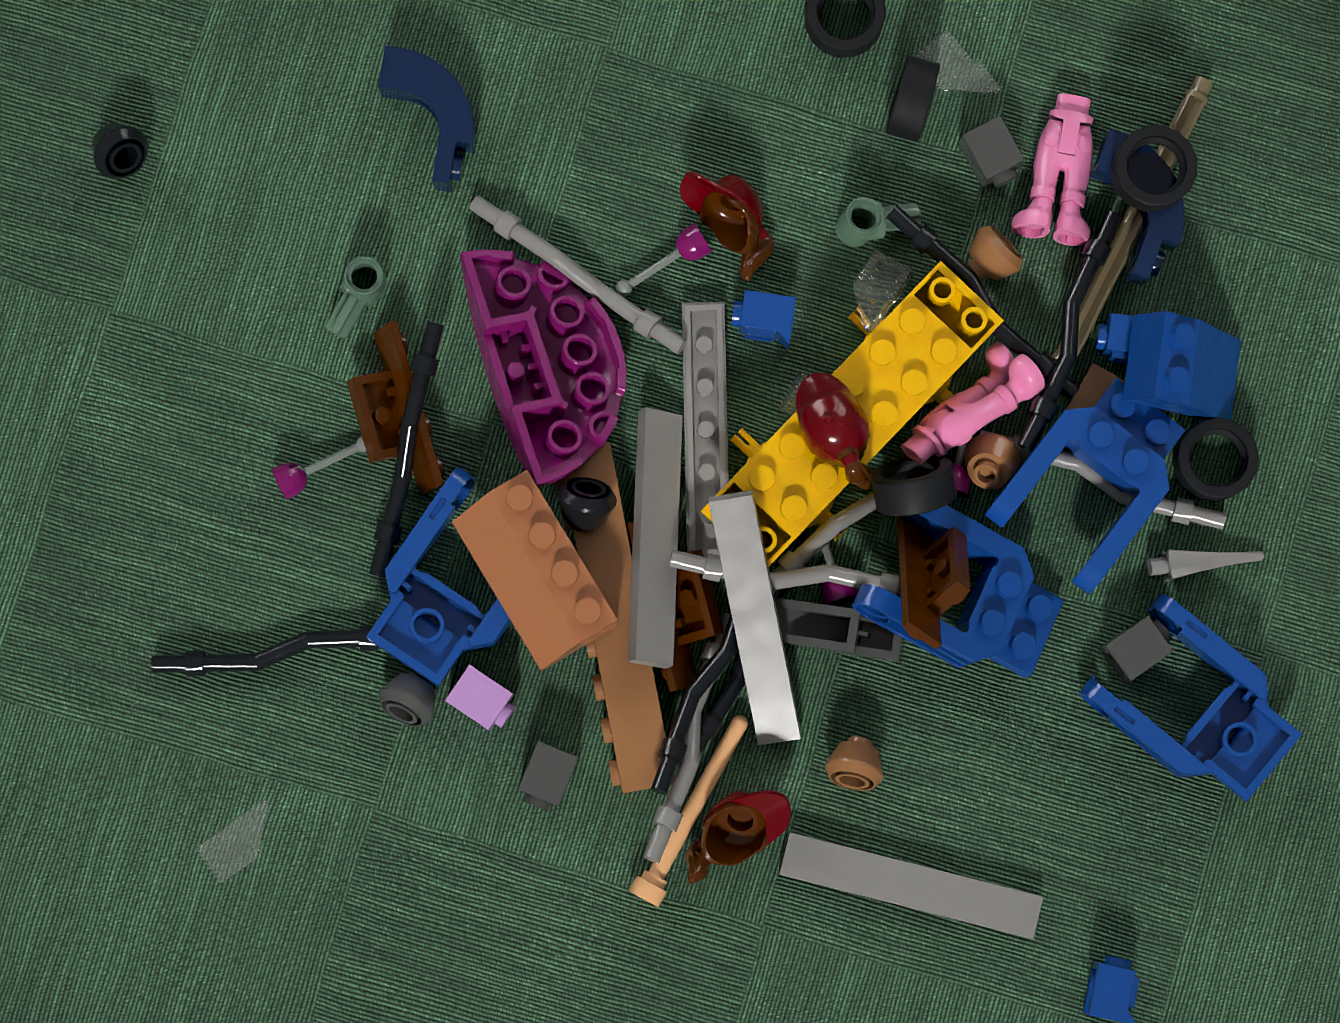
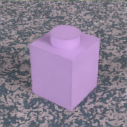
[445,664,516,731]

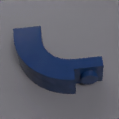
[378,45,476,192]
[1090,129,1184,285]

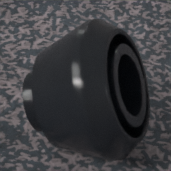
[92,123,149,179]
[557,477,617,533]

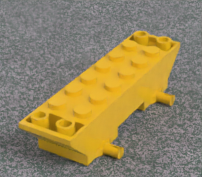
[700,261,1004,567]

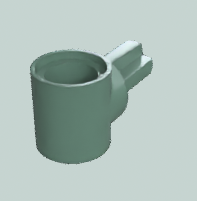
[835,197,921,247]
[326,256,387,339]

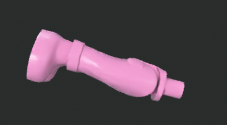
[1011,93,1093,246]
[901,341,1045,464]

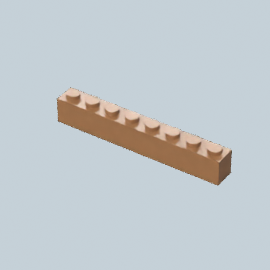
[556,442,674,794]

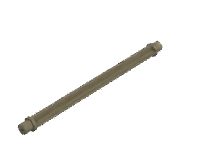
[1051,76,1213,370]

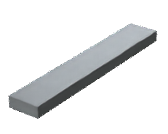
[682,302,729,557]
[628,407,683,669]
[709,490,801,745]
[779,832,1043,939]

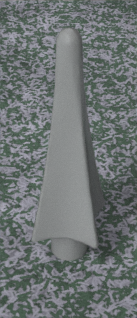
[1147,549,1265,582]

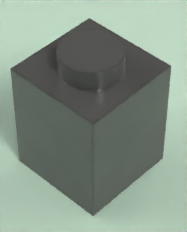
[958,115,1025,188]
[1099,616,1173,683]
[518,741,579,811]

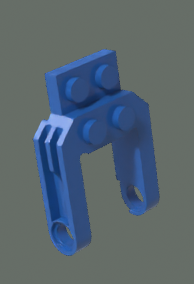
[984,378,1185,595]
[366,467,511,687]
[852,505,1064,678]
[1078,593,1302,802]

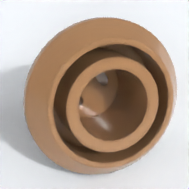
[968,225,1023,281]
[964,433,1022,490]
[825,736,884,791]

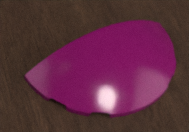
[460,250,626,487]

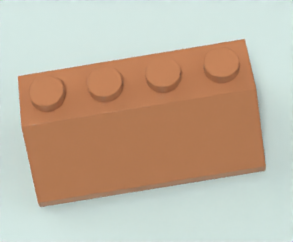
[452,470,618,672]

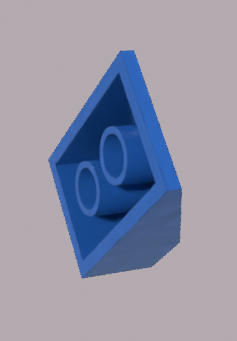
[1122,311,1241,420]

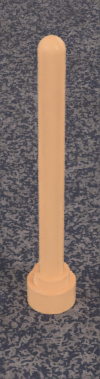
[628,715,748,908]

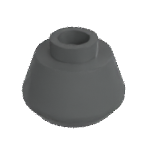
[378,671,436,727]

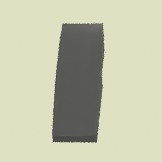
[775,597,905,663]

